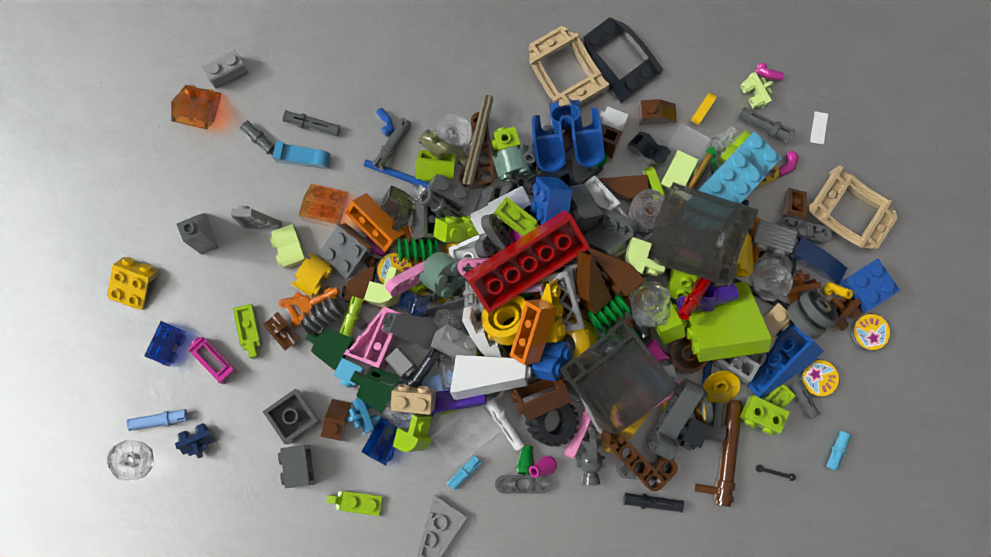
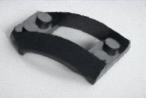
[581,17,663,103]

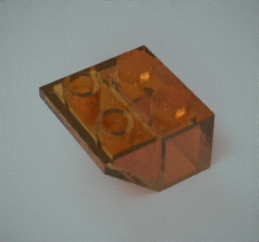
[171,85,221,129]
[299,183,348,228]

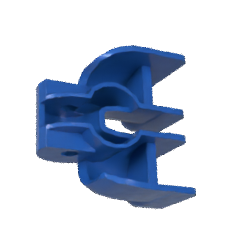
[532,99,605,172]

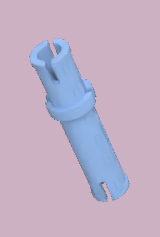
[126,409,188,431]

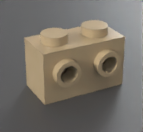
[763,303,791,344]
[391,384,436,415]

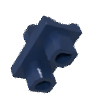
[175,423,216,458]

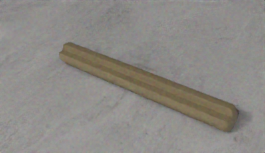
[463,94,493,186]

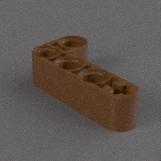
[458,112,494,189]
[601,428,678,491]

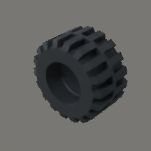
[525,402,579,447]

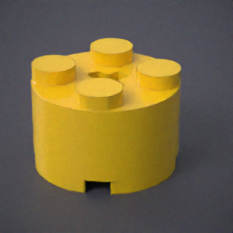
[291,252,333,297]

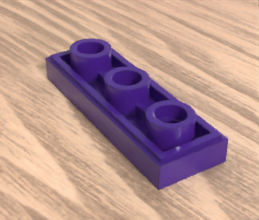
[431,389,487,414]

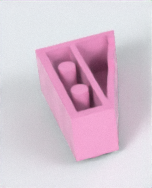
[344,307,401,370]

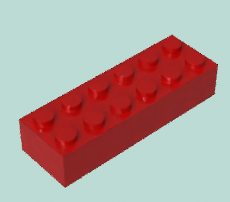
[463,210,590,314]

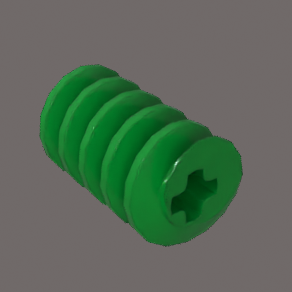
[397,238,437,263]
[587,295,632,333]

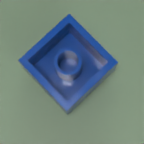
[530,177,573,224]
[840,258,900,314]

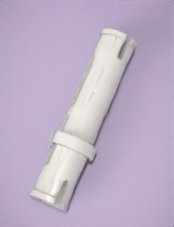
[485,396,525,451]

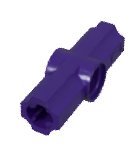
[677,283,739,312]

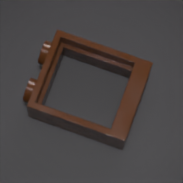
[510,374,571,421]

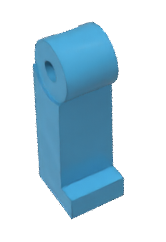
[273,141,330,169]

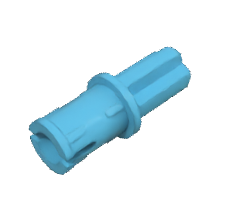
[827,431,852,471]
[447,455,482,491]

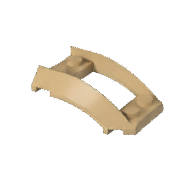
[529,26,609,106]
[808,165,898,249]

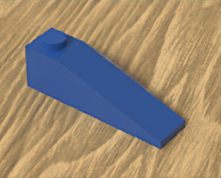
[747,321,824,398]

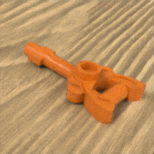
[279,287,340,328]

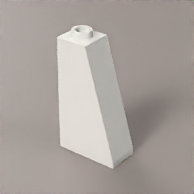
[450,355,532,400]

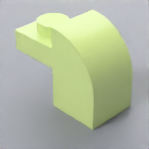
[625,237,666,276]
[364,267,404,307]

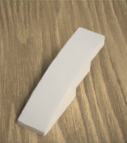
[585,176,642,251]
[462,306,508,358]

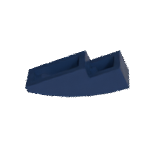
[790,237,848,285]

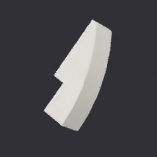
[470,186,531,235]

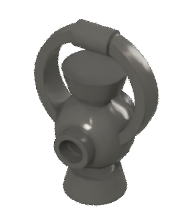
[577,425,606,486]

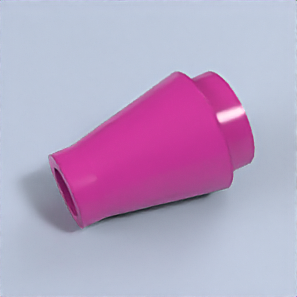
[529,456,557,478]

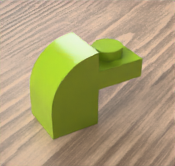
[393,414,433,452]

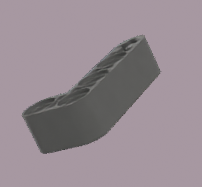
[647,378,704,460]

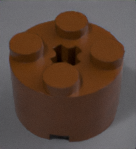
[667,334,708,375]

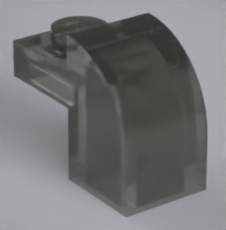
[380,185,416,232]

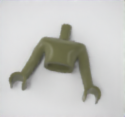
[417,129,469,168]

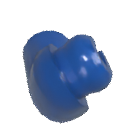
[376,108,394,136]

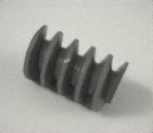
[301,296,345,336]

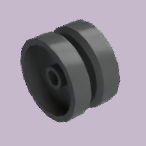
[787,289,839,339]

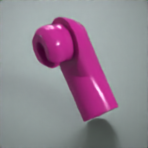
[756,63,784,81]
[778,151,799,177]

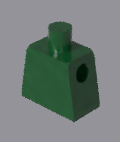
[305,328,355,371]
[350,366,400,413]

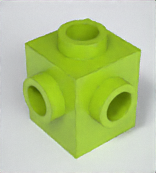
[491,127,520,152]

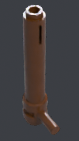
[694,399,743,507]

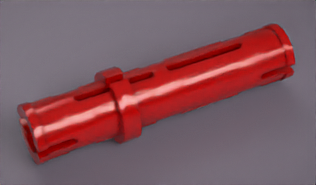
[677,269,716,321]

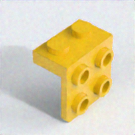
[107,257,159,310]

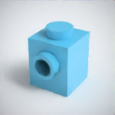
[333,358,366,388]

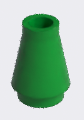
[515,445,534,475]

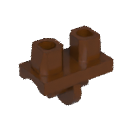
[781,270,822,303]
[830,297,862,331]
[263,312,301,351]

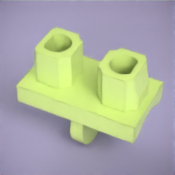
[740,72,774,109]

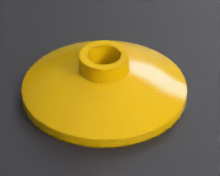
[702,371,740,403]

